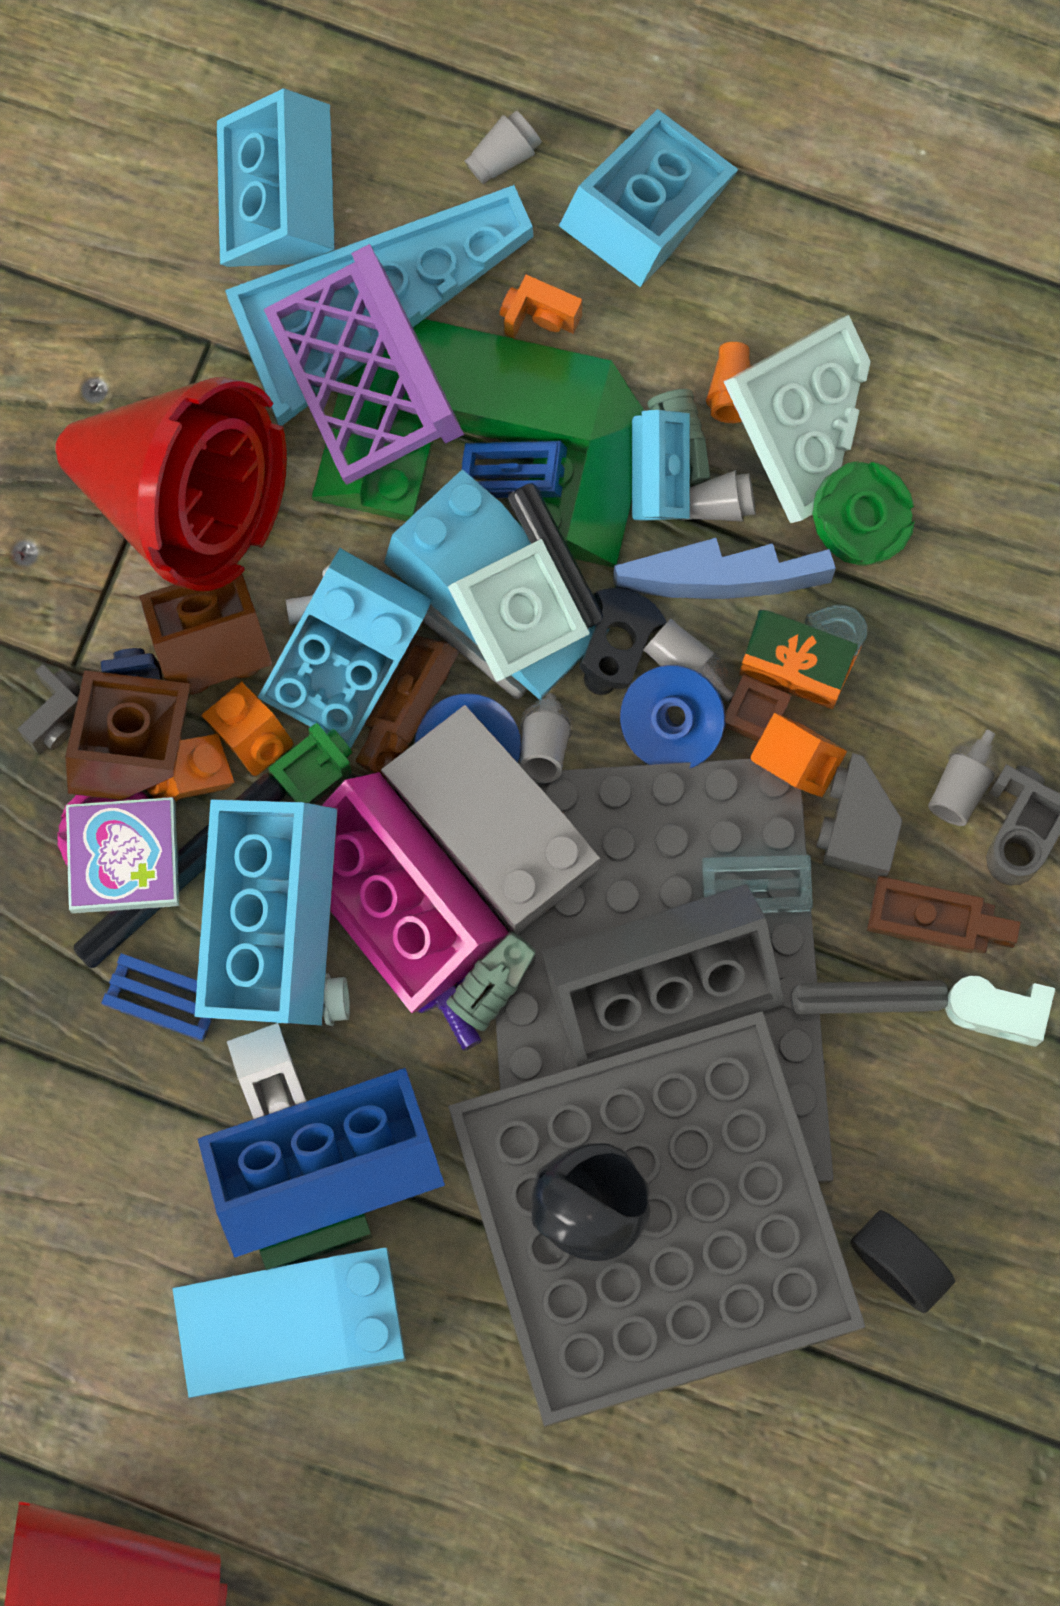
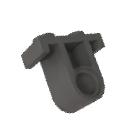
[986,764,1060,886]

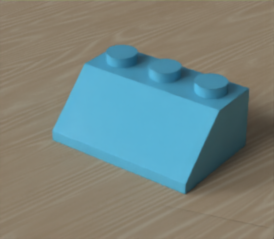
[217,88,334,267]

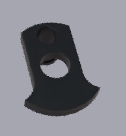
[579,588,667,695]

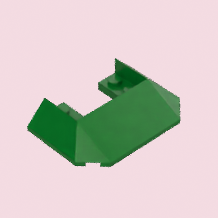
[312,319,645,568]

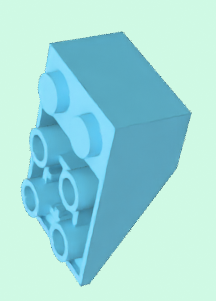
[258,548,433,749]

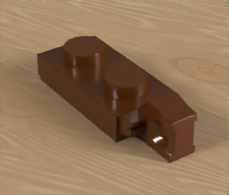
[355,635,459,780]
[867,876,1021,953]

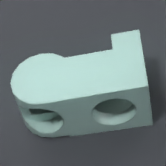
[945,976,1055,1047]

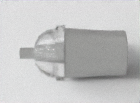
[643,619,734,702]
[520,693,574,783]
[928,730,1000,826]

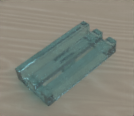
[702,855,813,913]

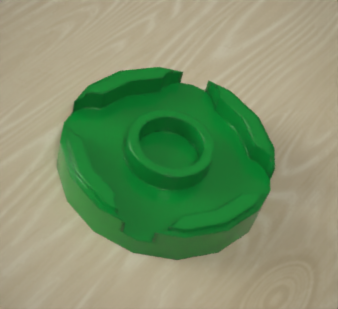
[812,461,915,566]

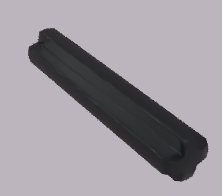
[508,483,603,629]

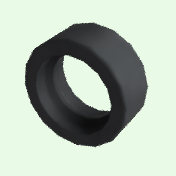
[850,1210,955,1313]

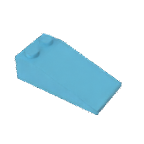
[384,469,609,700]
[172,1247,406,1398]

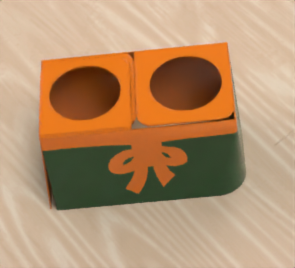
[739,610,862,709]

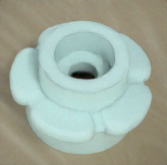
[322,973,350,1026]

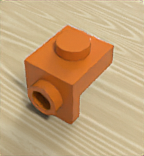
[201,681,293,776]
[147,734,235,803]

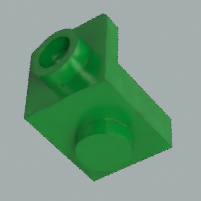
[268,722,353,804]

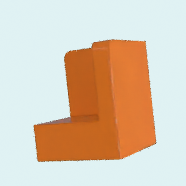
[751,713,847,798]

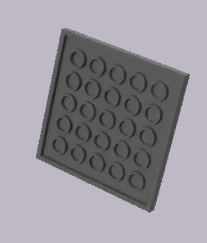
[448,1011,866,1428]

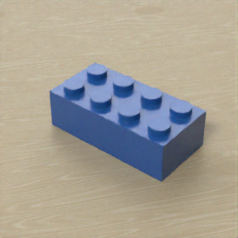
[197,1068,445,1258]

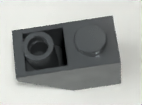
[816,753,903,879]

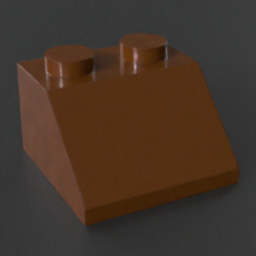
[139,564,273,695]

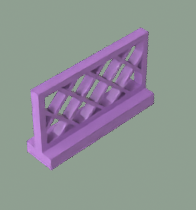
[263,244,464,485]

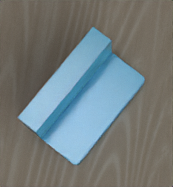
[632,410,690,521]

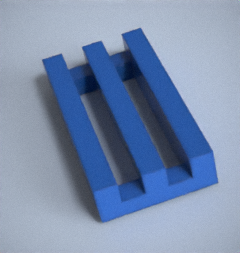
[461,441,567,498]
[101,953,213,1042]

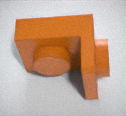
[499,274,582,339]

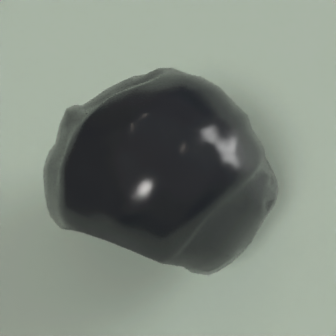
[531,1143,650,1261]

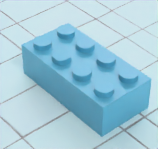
[195,800,337,1026]

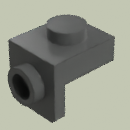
[18,664,80,755]

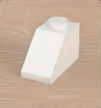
[227,1023,307,1119]

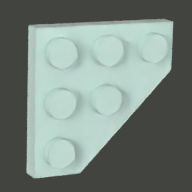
[723,315,871,523]

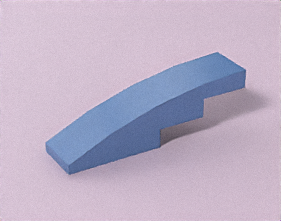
[613,538,836,599]

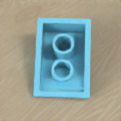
[559,109,738,287]

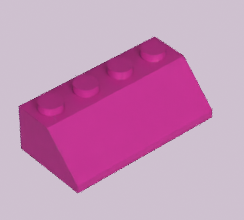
[322,772,509,1013]

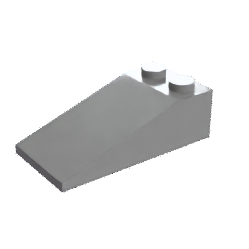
[381,705,600,934]

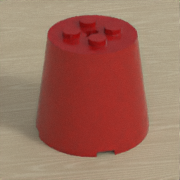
[4,1502,227,1606]

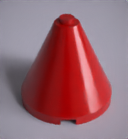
[55,377,287,592]

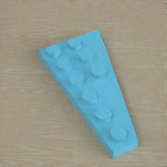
[225,185,534,426]

